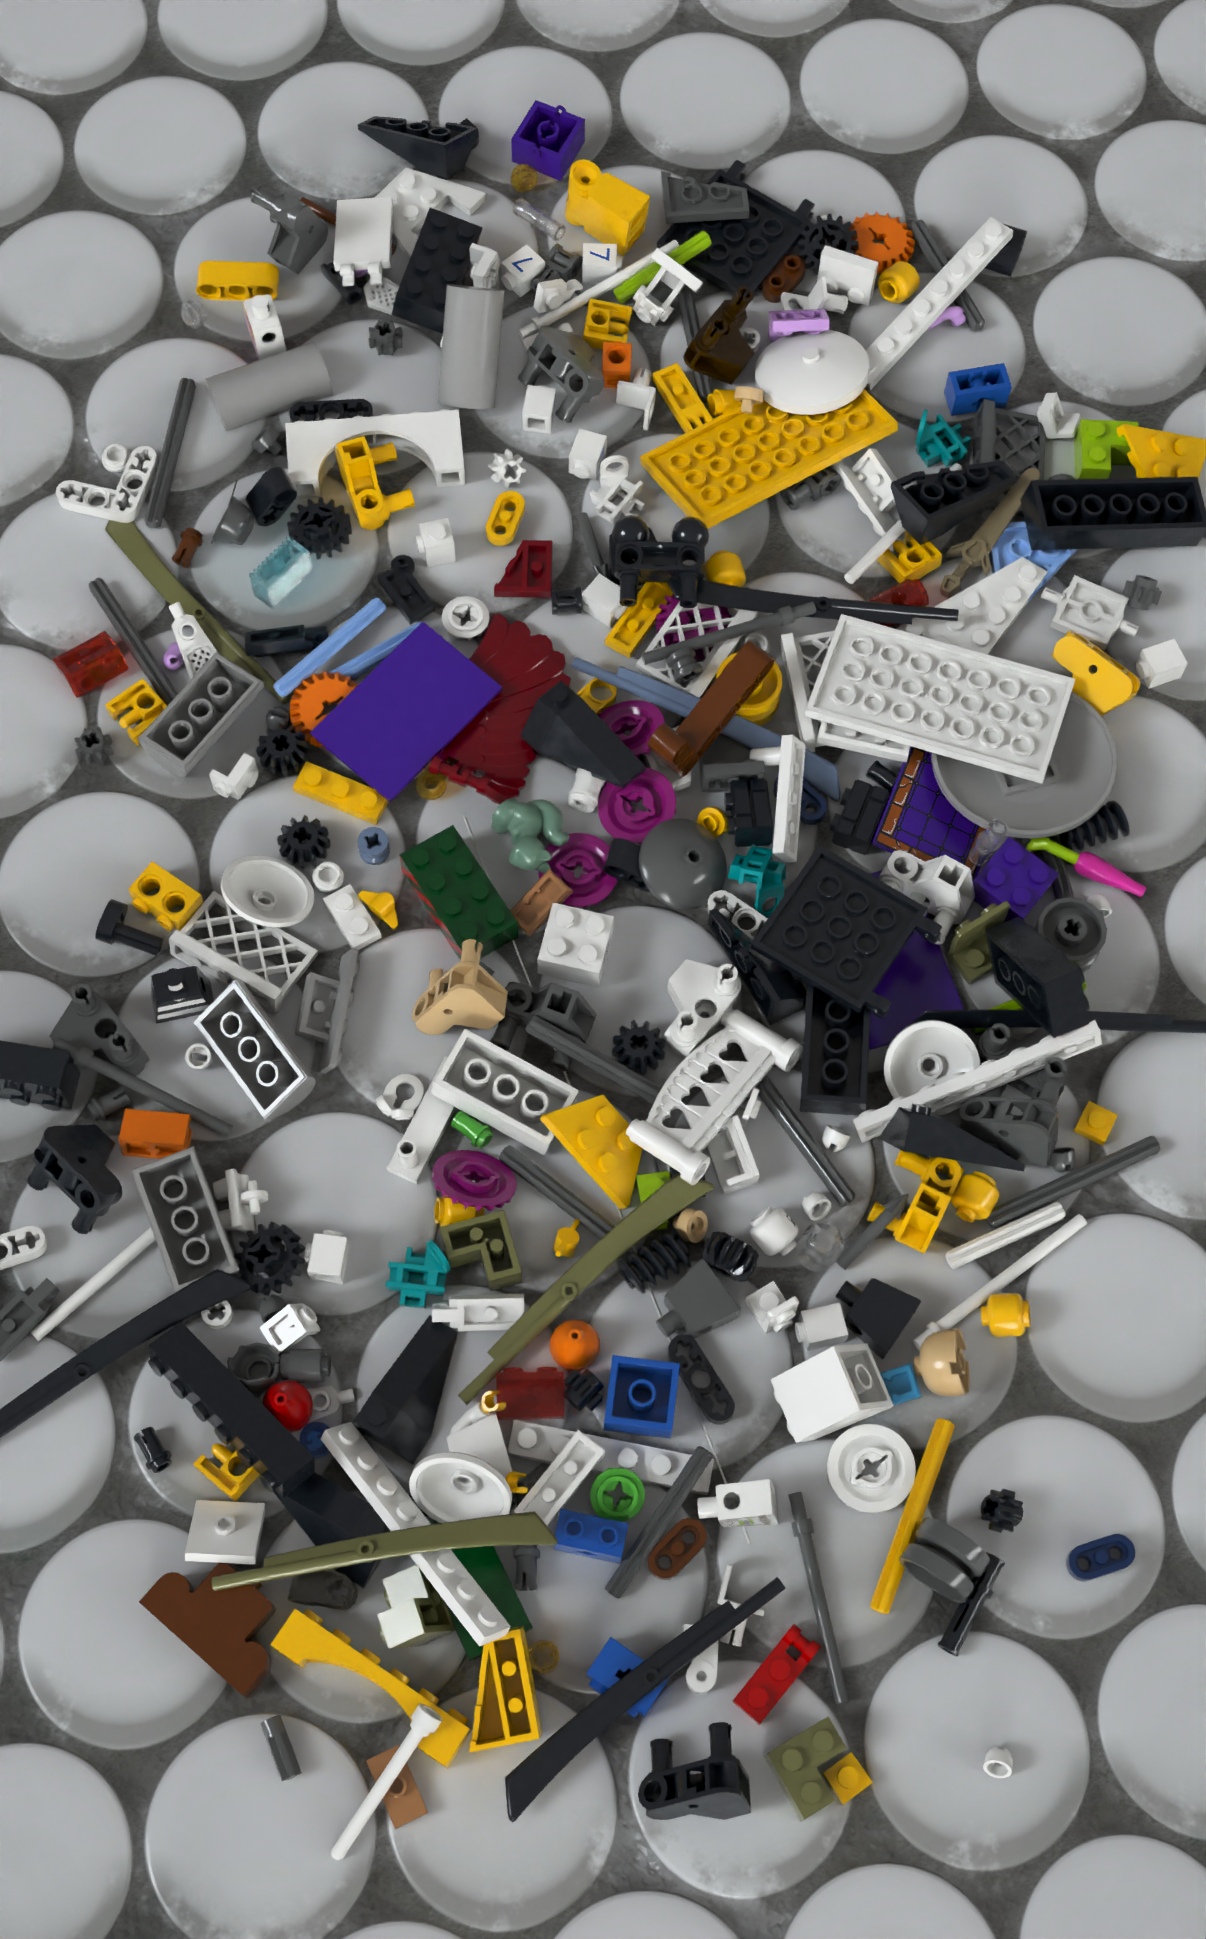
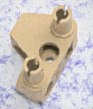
[412,939,508,1035]

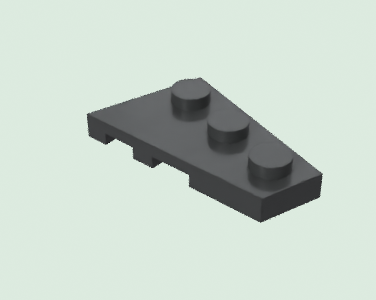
[661,171,749,224]

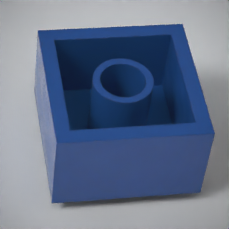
[604,1355,680,1439]

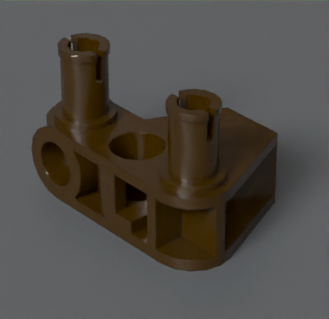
[683,286,755,385]

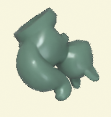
[491,798,570,874]

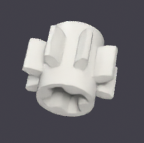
[488,449,526,488]

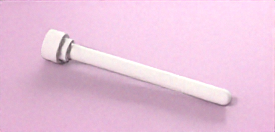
[331,1703,443,1860]

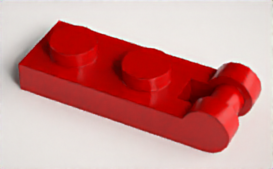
[732,1624,821,1725]

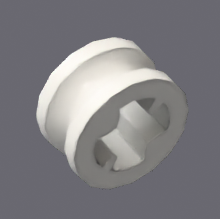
[739,327,760,355]
[201,1300,233,1330]

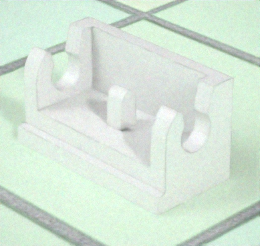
[706,1115,760,1194]

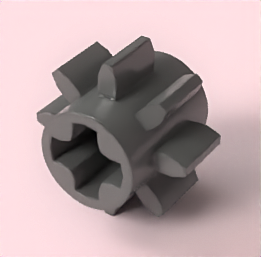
[368,320,403,356]
[1122,575,1162,610]
[74,727,113,766]

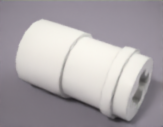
[568,767,605,813]

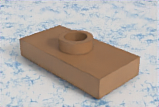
[510,869,573,937]
[366,1745,428,1829]

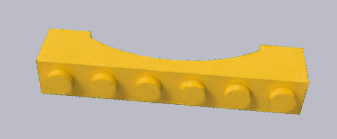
[270,1608,471,1769]

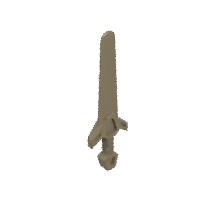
[940,467,1041,598]

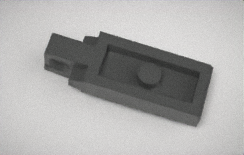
[0,1278,60,1362]

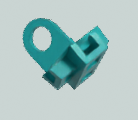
[915,409,971,467]
[728,846,786,918]
[385,1239,451,1309]

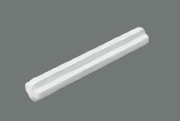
[945,1202,1066,1269]

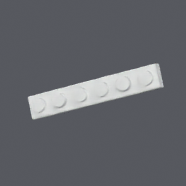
[507,1420,714,1495]

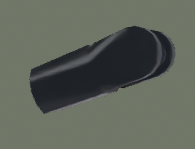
[320,258,363,305]

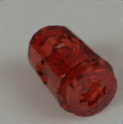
[868,579,929,627]

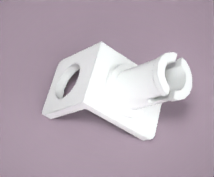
[781,276,848,314]
[616,368,656,430]
[717,1563,764,1647]

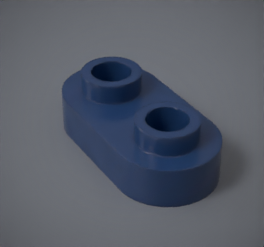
[773,777,827,825]
[1066,1534,1135,1582]

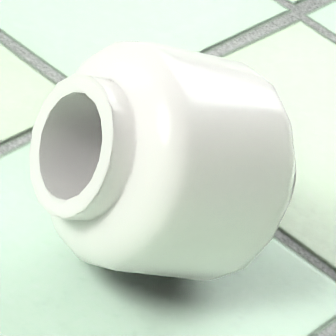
[750,1206,799,1257]

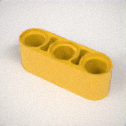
[196,261,280,301]

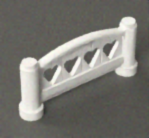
[626,1008,803,1185]

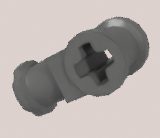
[531,243,583,293]
[780,468,841,510]

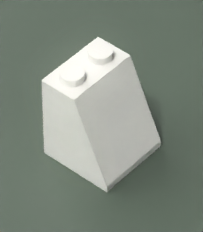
[770,1343,894,1443]

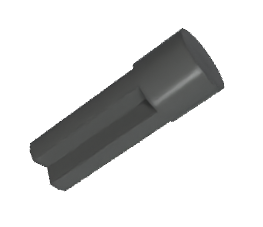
[260,1715,302,1782]

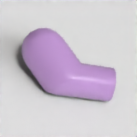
[928,306,966,330]
[163,642,184,670]

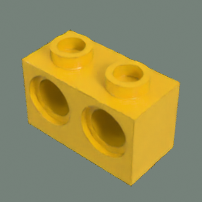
[128,861,204,931]

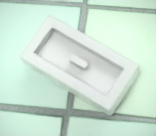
[323,884,382,950]

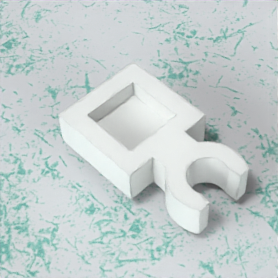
[533,279,583,313]

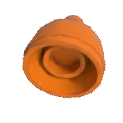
[549,1319,600,1371]

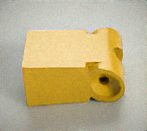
[565,159,650,257]

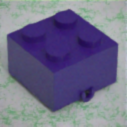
[511,100,585,181]
[973,836,1059,922]

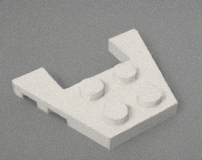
[374,168,486,258]

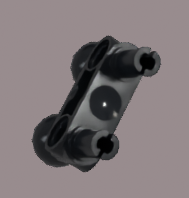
[612,515,709,608]

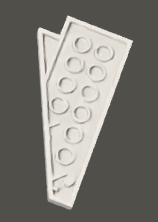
[896,557,1047,655]

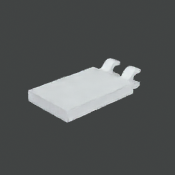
[333,197,394,286]

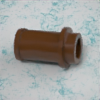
[172,528,203,568]

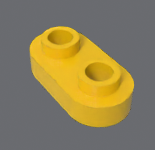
[486,491,525,546]

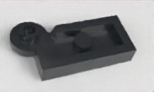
[377,555,435,625]

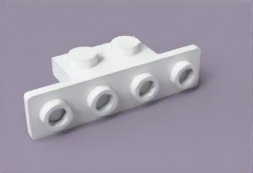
[830,448,900,538]

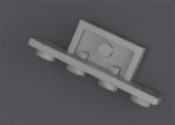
[295,948,360,1074]

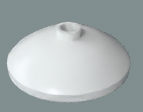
[220,855,314,928]
[883,1020,980,1116]
[409,1452,512,1523]

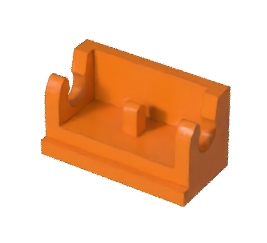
[118,1109,192,1159]

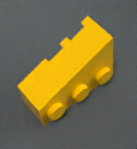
[469,1626,543,1752]

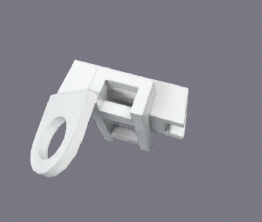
[590,455,645,525]

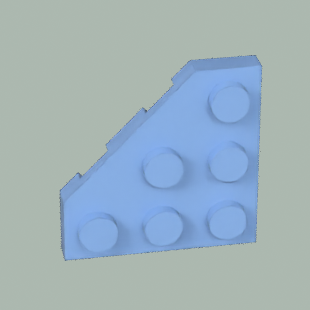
[989,522,1077,602]

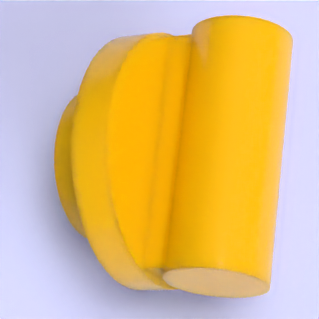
[697,806,727,837]

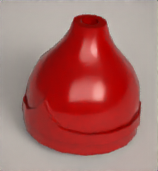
[262,1380,314,1433]

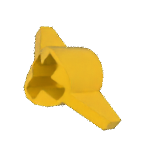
[358,890,398,930]
[552,1219,580,1258]

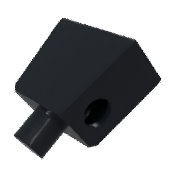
[835,1278,921,1359]

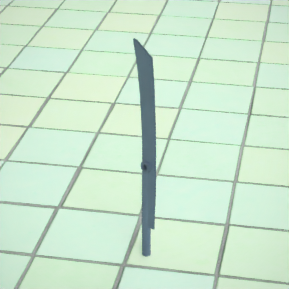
[571,657,841,802]

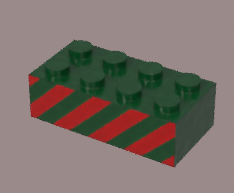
[399,825,519,960]

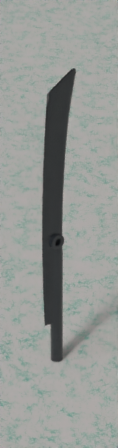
[668,579,959,625]
[907,1009,1206,1033]
[0,1269,252,1438]
[505,1577,786,1822]

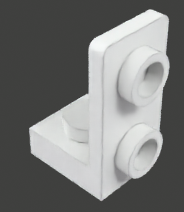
[745,1281,799,1334]

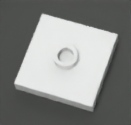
[185,1500,265,1564]

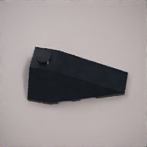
[890,461,1018,545]
[521,681,646,788]
[353,1315,458,1465]

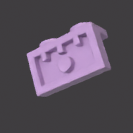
[768,309,829,340]

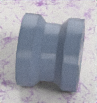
[357,827,390,865]

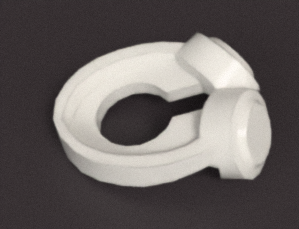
[376,1074,424,1120]

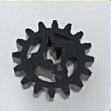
[798,214,859,275]
[287,497,352,559]
[234,1222,305,1296]

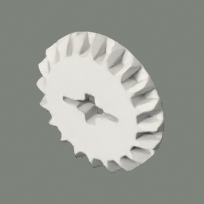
[826,1424,916,1514]

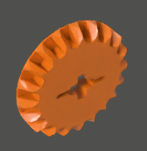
[843,211,915,274]
[289,671,359,749]

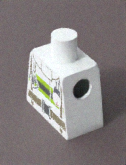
[697,1479,779,1527]

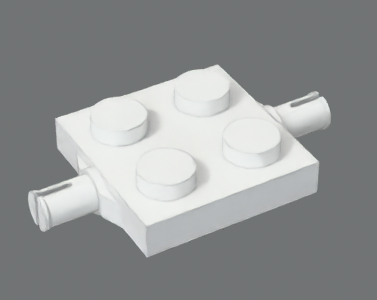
[1041,575,1139,650]

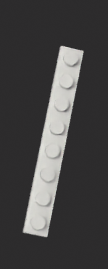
[865,217,1013,391]
[853,1020,1102,1143]
[321,1422,511,1647]

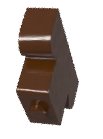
[139,1563,276,1699]

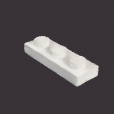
[817,721,911,763]
[513,1430,605,1527]

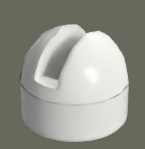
[1087,894,1112,918]
[185,1043,213,1070]
[822,1125,851,1152]
[802,1192,831,1221]
[983,1746,1013,1778]

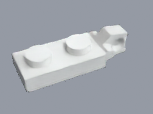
[432,1294,524,1331]

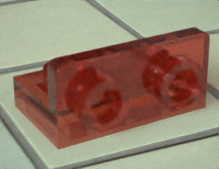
[53,631,128,698]
[496,1367,564,1420]

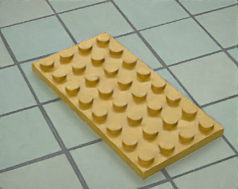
[640,389,898,529]

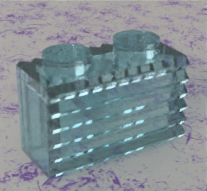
[249,537,313,609]

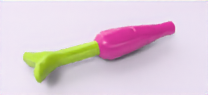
[1026,837,1146,897]

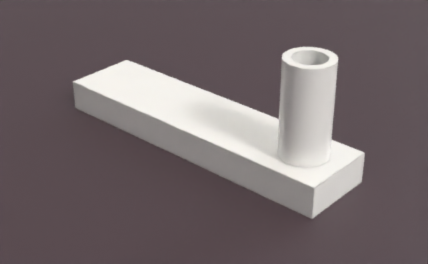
[750,735,806,862]
[387,1056,456,1184]

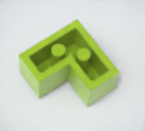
[1074,419,1139,479]

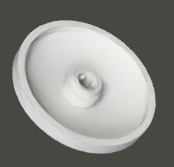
[755,330,870,415]

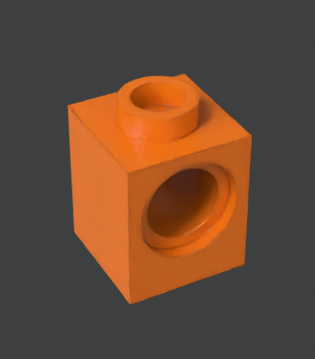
[602,341,632,388]

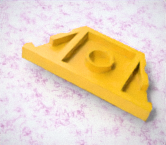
[1117,424,1206,478]
[539,1095,643,1209]

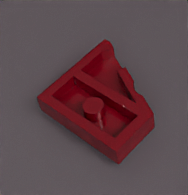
[494,540,553,598]

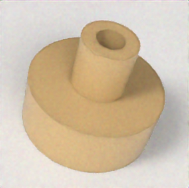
[734,386,764,414]
[673,1208,708,1243]

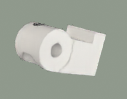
[682,1624,718,1694]

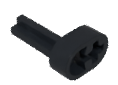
[95,899,163,956]

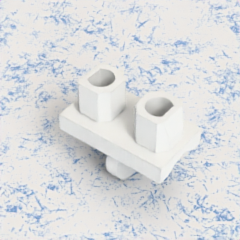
[213,1168,268,1234]

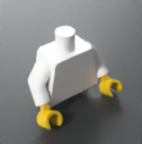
[446,1390,528,1494]

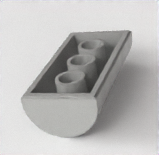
[438,284,505,409]
[205,342,333,431]
[138,652,264,777]
[194,979,316,1120]
[131,1146,239,1293]

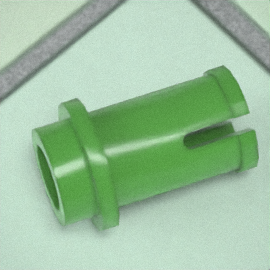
[451,1111,493,1149]

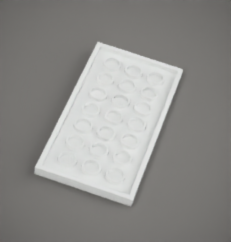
[805,614,1075,784]

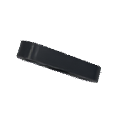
[289,399,374,423]
[668,1334,735,1425]

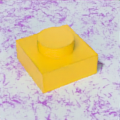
[1073,1101,1118,1146]
[822,1752,873,1804]

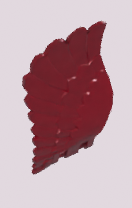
[429,613,571,805]

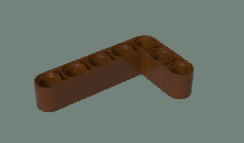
[647,640,775,777]

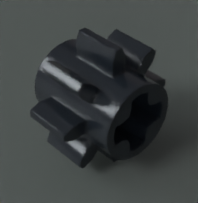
[562,1369,604,1411]
[981,1489,1023,1533]

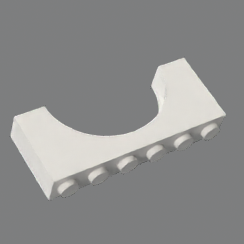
[285,409,465,498]

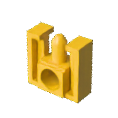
[582,298,632,350]
[877,531,942,588]
[105,678,167,746]
[193,1443,260,1502]

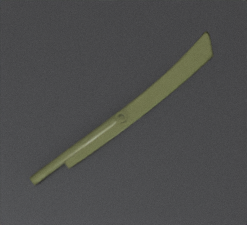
[105,508,291,705]
[458,1173,714,1405]
[212,1511,558,1591]

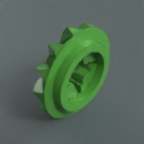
[590,1466,645,1522]

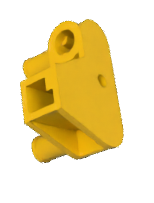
[335,436,415,530]
[1051,629,1141,716]
[867,1150,965,1254]

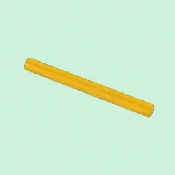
[870,1418,955,1614]

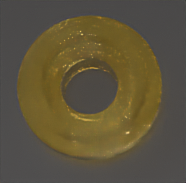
[510,164,538,192]
[416,770,447,800]

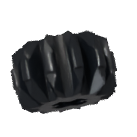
[256,723,309,777]
[277,815,331,869]
[612,1020,666,1075]
[701,1231,759,1282]

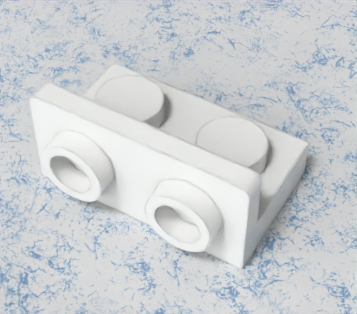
[469,243,499,289]

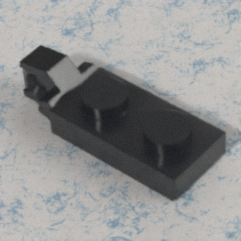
[245,625,329,657]

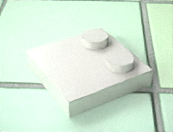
[817,245,879,306]

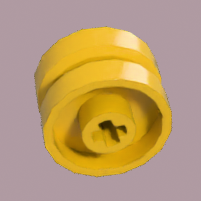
[716,652,782,726]

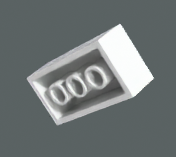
[431,1029,579,1155]

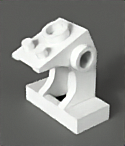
[633,248,703,326]

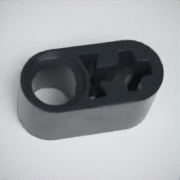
[985,223,1027,277]
[246,467,297,526]
[603,838,650,892]

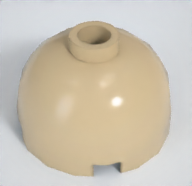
[914,1328,970,1397]

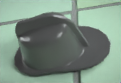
[211,480,255,545]

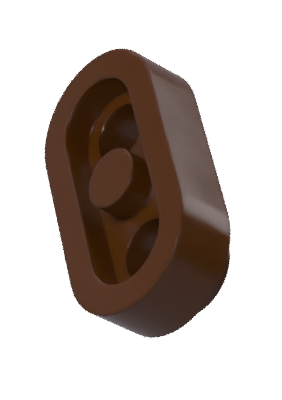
[761,255,806,303]
[648,1518,707,1580]

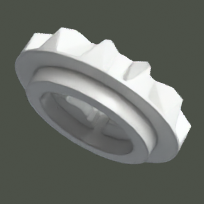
[442,596,489,641]

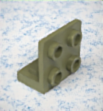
[947,901,1011,985]

